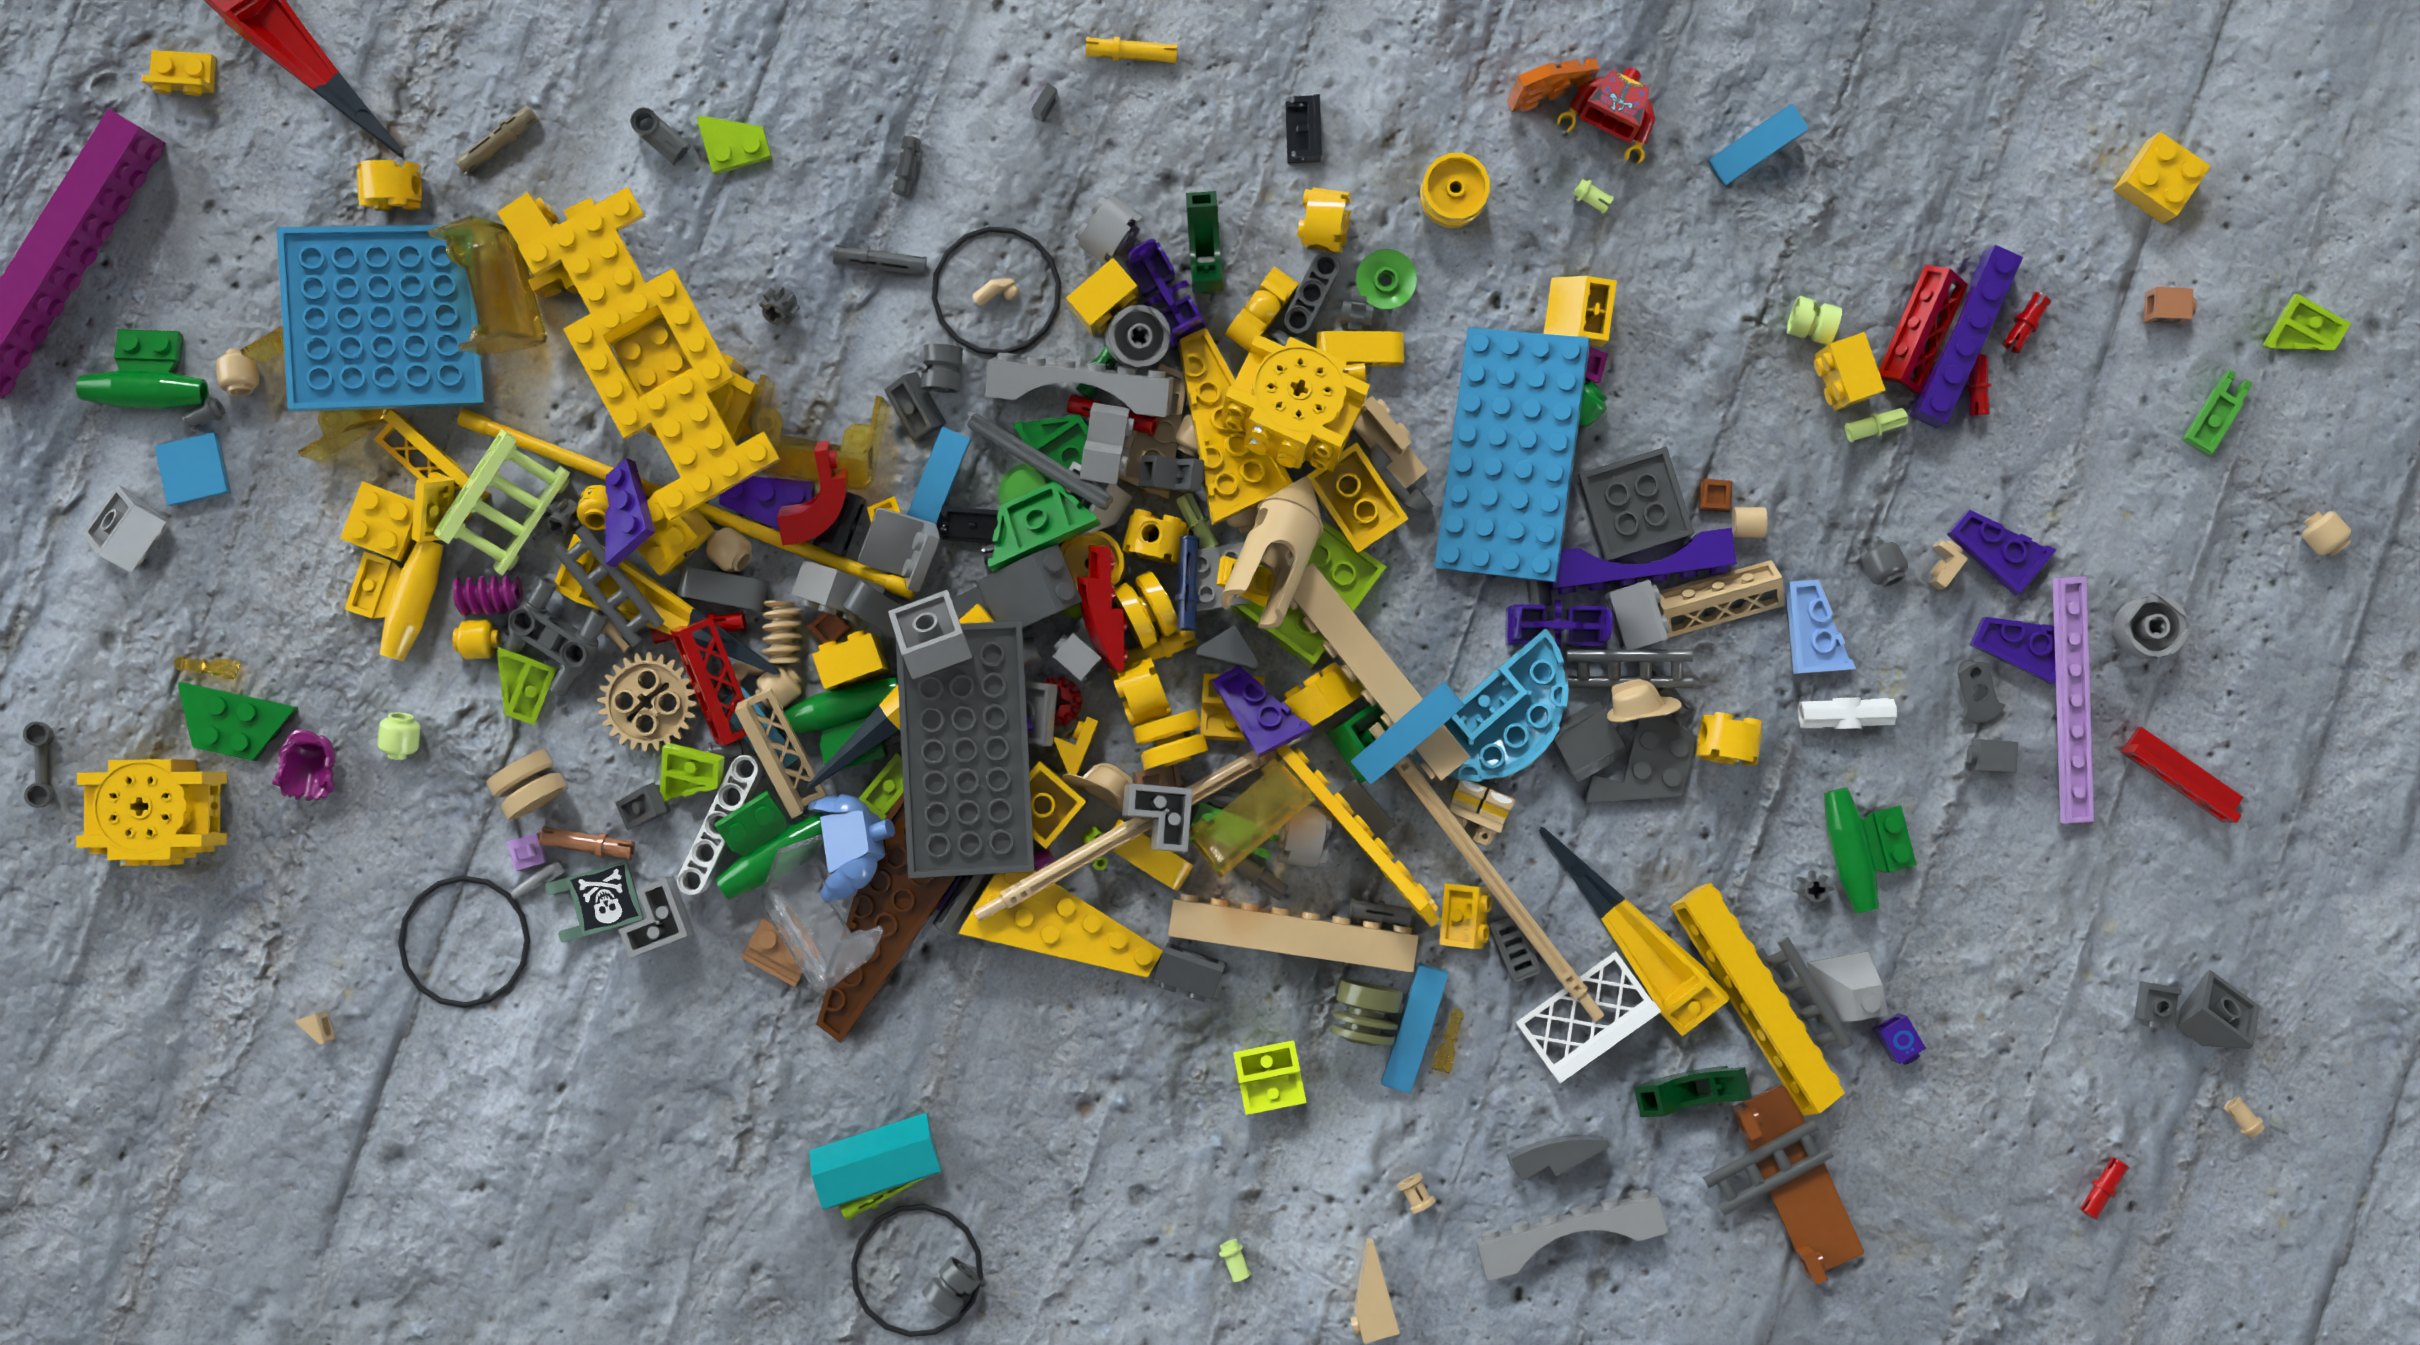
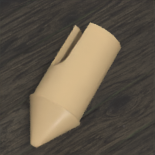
[1221,477,1323,629]

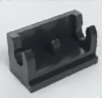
[1285,94,1322,163]
[813,492,866,557]
[940,506,999,544]

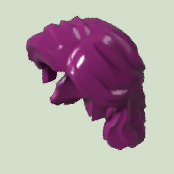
[272,729,336,801]

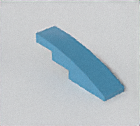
[907,426,972,528]
[1351,681,1465,785]
[1381,963,1449,1094]

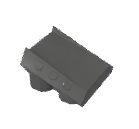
[1551,700,1628,783]

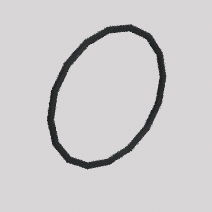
[931,226,1061,355]
[398,875,530,1008]
[851,1204,983,1337]

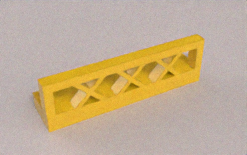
[374,409,491,521]

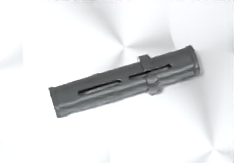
[833,244,927,277]

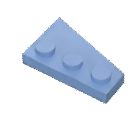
[1785,580,1856,674]

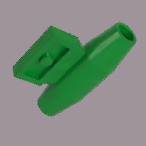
[76,329,209,409]
[783,677,898,772]
[1824,787,1917,913]
[714,790,824,899]

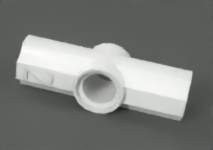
[1798,697,1897,729]

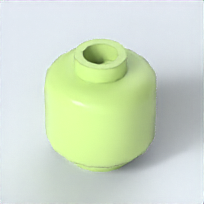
[377,712,421,760]

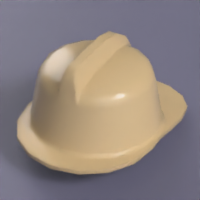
[1607,679,1682,723]
[1062,763,1133,812]

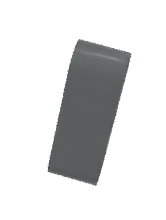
[1284,251,1340,338]
[676,566,769,612]
[842,579,901,640]

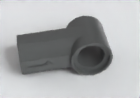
[630,107,691,165]

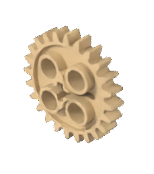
[597,652,700,752]

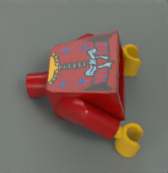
[1558,68,1656,164]

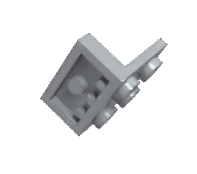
[858,507,940,592]
[1187,542,1252,619]

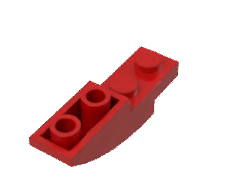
[1077,545,1128,671]

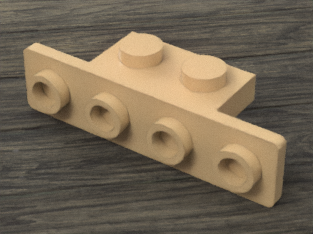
[1353,396,1427,489]

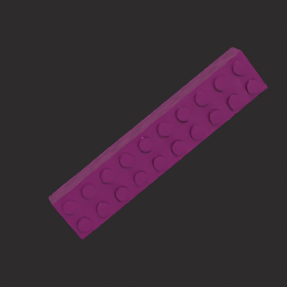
[0,108,166,399]

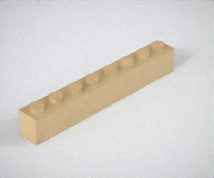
[1290,563,1470,781]
[1168,893,1419,973]

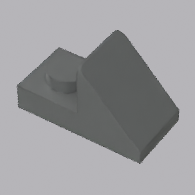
[615,782,671,831]

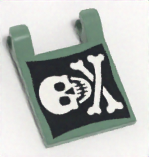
[545,861,644,943]

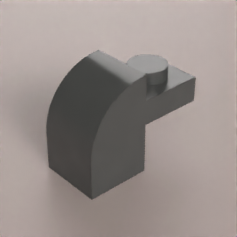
[1138,455,1205,494]

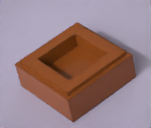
[1698,479,1732,512]
[807,612,851,644]

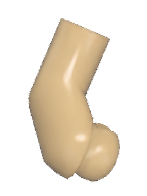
[972,278,1020,307]
[723,660,766,690]

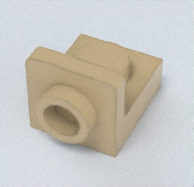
[1928,540,1968,591]

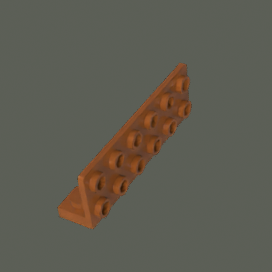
[1731,1084,1864,1285]

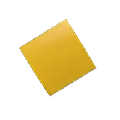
[1200,673,1265,742]

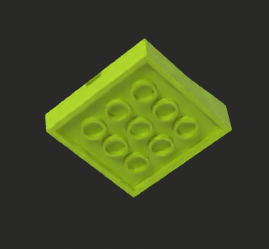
[1229,519,1386,669]

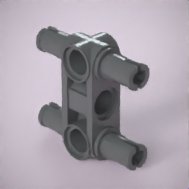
[502,576,608,696]

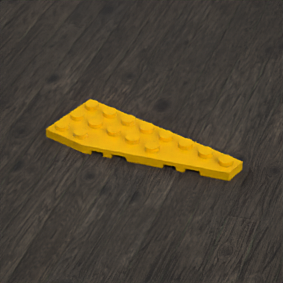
[1276,744,1440,928]

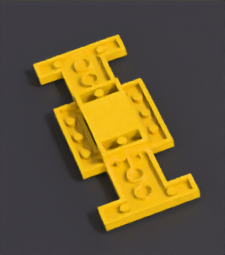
[518,187,781,521]

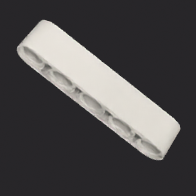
[677,755,764,895]

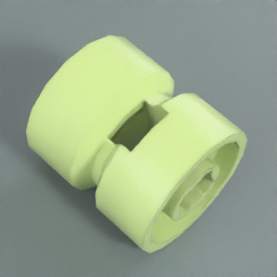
[1787,296,1842,345]

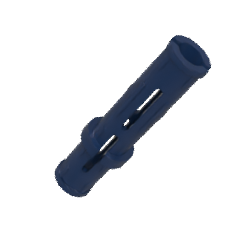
[1175,535,1200,631]

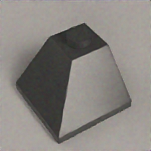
[2176,970,2260,1049]

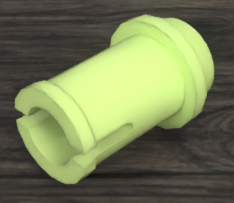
[1573,179,1614,214]
[1219,1239,1251,1282]

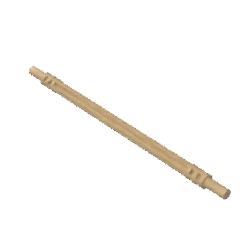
[1369,722,1604,1022]
[973,737,1301,922]

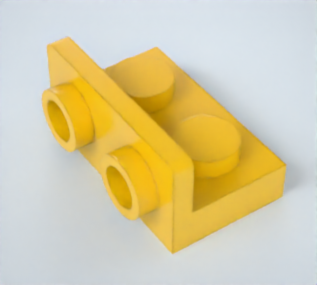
[142,50,217,97]
[412,472,455,543]
[1439,883,1492,949]

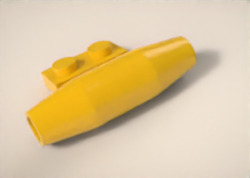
[344,541,444,662]

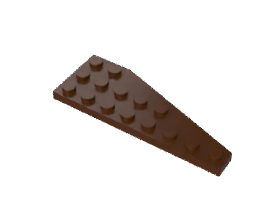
[816,792,959,1043]

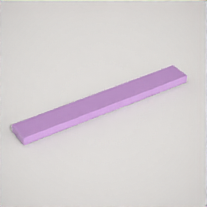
[2053,576,2094,824]

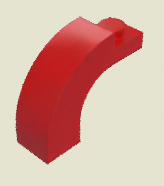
[777,440,849,546]

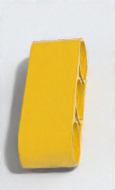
[1316,331,1404,367]
[1112,818,1194,892]

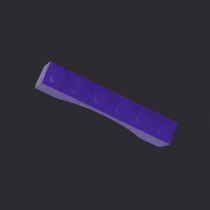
[1909,244,2023,428]
[1549,528,1737,595]

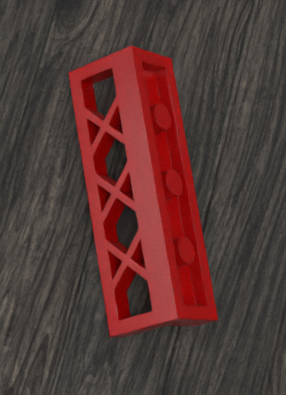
[1879,265,1968,394]
[670,617,747,746]
[2121,727,2244,823]

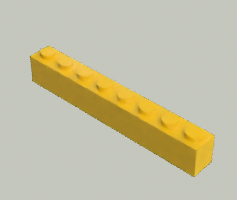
[1670,883,1845,1116]

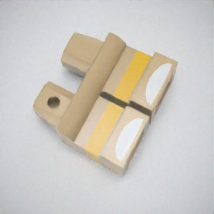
[1447,780,1516,847]

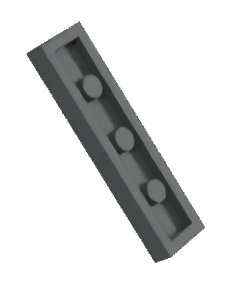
[933,874,993,941]

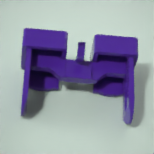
[1125,239,1205,349]
[1505,600,1613,649]

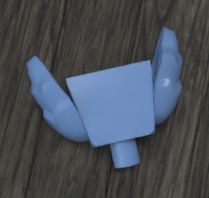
[807,794,895,903]

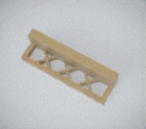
[1657,560,1784,638]
[735,688,827,819]

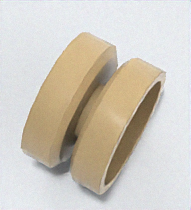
[486,749,569,821]

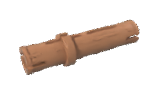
[539,826,635,861]

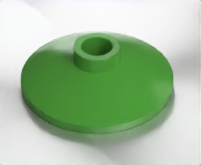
[1356,249,1417,310]

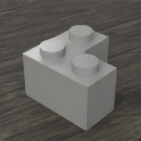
[1079,403,1134,485]
[791,560,885,624]
[1052,617,1103,683]
[1122,783,1193,852]
[618,876,695,959]

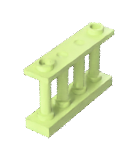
[434,429,570,576]

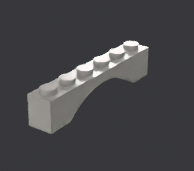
[985,353,1174,417]
[1475,1189,1668,1281]

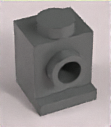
[2134,981,2182,1029]

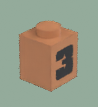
[2144,287,2197,325]

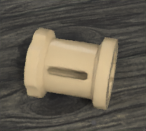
[1397,1173,1436,1214]

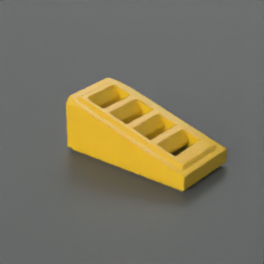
[1217,556,1274,608]

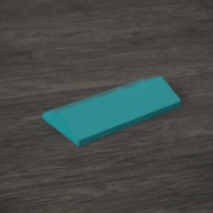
[809,1113,942,1210]

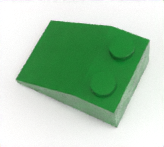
[1326,679,1413,784]

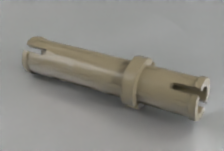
[454,104,539,176]

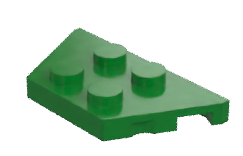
[1013,414,1088,483]
[988,481,1101,572]
[178,682,298,761]

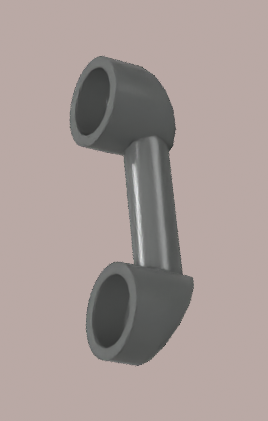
[1369,443,1434,512]
[23,721,55,808]

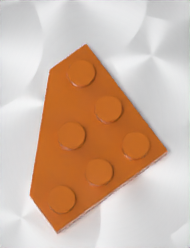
[1507,58,1600,112]

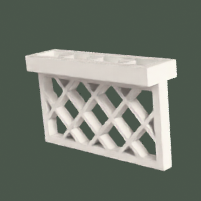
[1516,951,1661,1084]

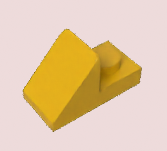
[1053,717,1100,775]

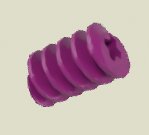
[453,575,523,616]

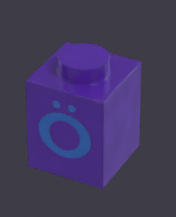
[1872,1013,1926,1065]

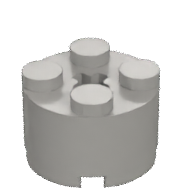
[1075,196,1145,265]
[1105,305,1170,368]
[2111,596,2188,659]
[1277,801,1333,868]

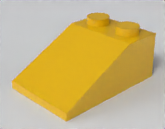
[1305,442,1408,553]

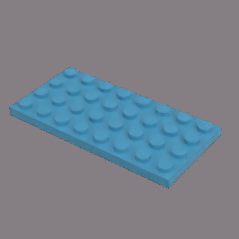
[1434,327,1591,583]

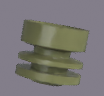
[1330,979,1404,1046]

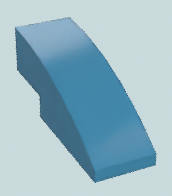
[1708,103,1809,186]

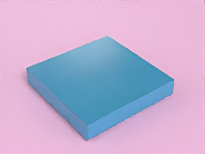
[154,432,231,506]

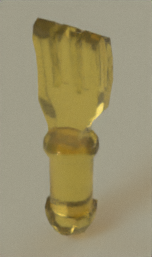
[173,656,241,680]
[1432,1008,1464,1074]

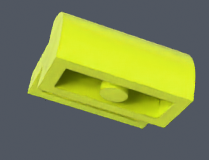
[1233,1040,1307,1116]

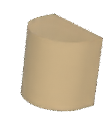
[1732,507,1767,538]

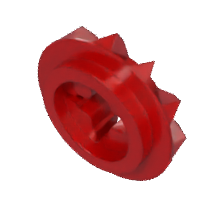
[1042,677,1082,726]

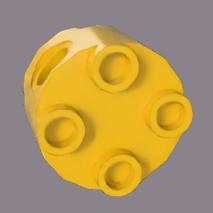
[357,160,422,211]
[1297,187,1352,253]
[1122,509,1189,565]
[1111,656,1172,726]
[1695,712,1763,766]

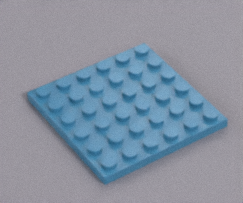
[276,224,484,412]

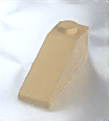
[1350,1237,1400,1344]

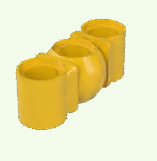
[1225,266,1300,352]

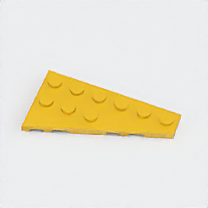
[1178,328,1293,526]
[958,870,1163,978]

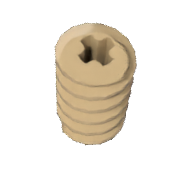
[761,601,803,664]

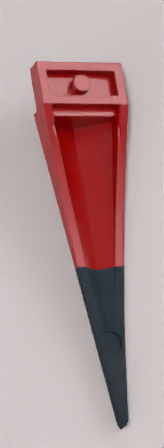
[204,0,404,158]

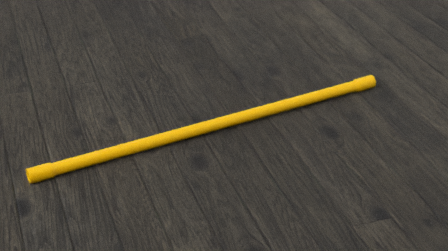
[457,408,916,601]

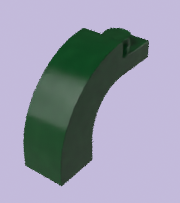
[1186,191,1223,294]
[1634,1066,1752,1117]

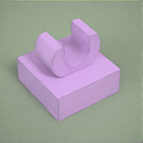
[507,833,548,871]

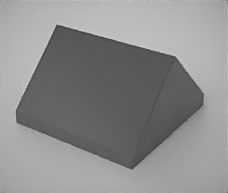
[1196,625,1258,671]

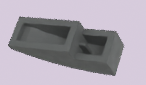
[1507,1135,1610,1181]

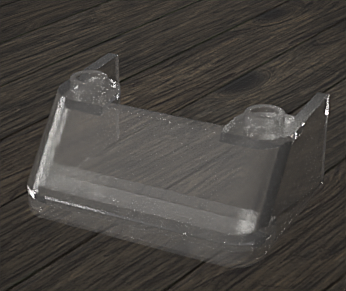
[761,834,884,993]

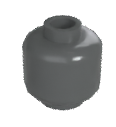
[1862,540,1908,587]

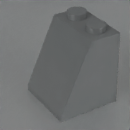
[975,544,1083,629]

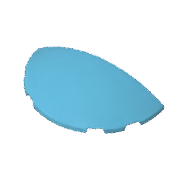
[1412,628,1568,781]

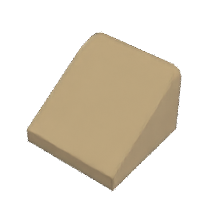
[295,1011,336,1045]

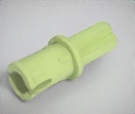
[1845,408,1908,442]
[1177,493,1219,549]

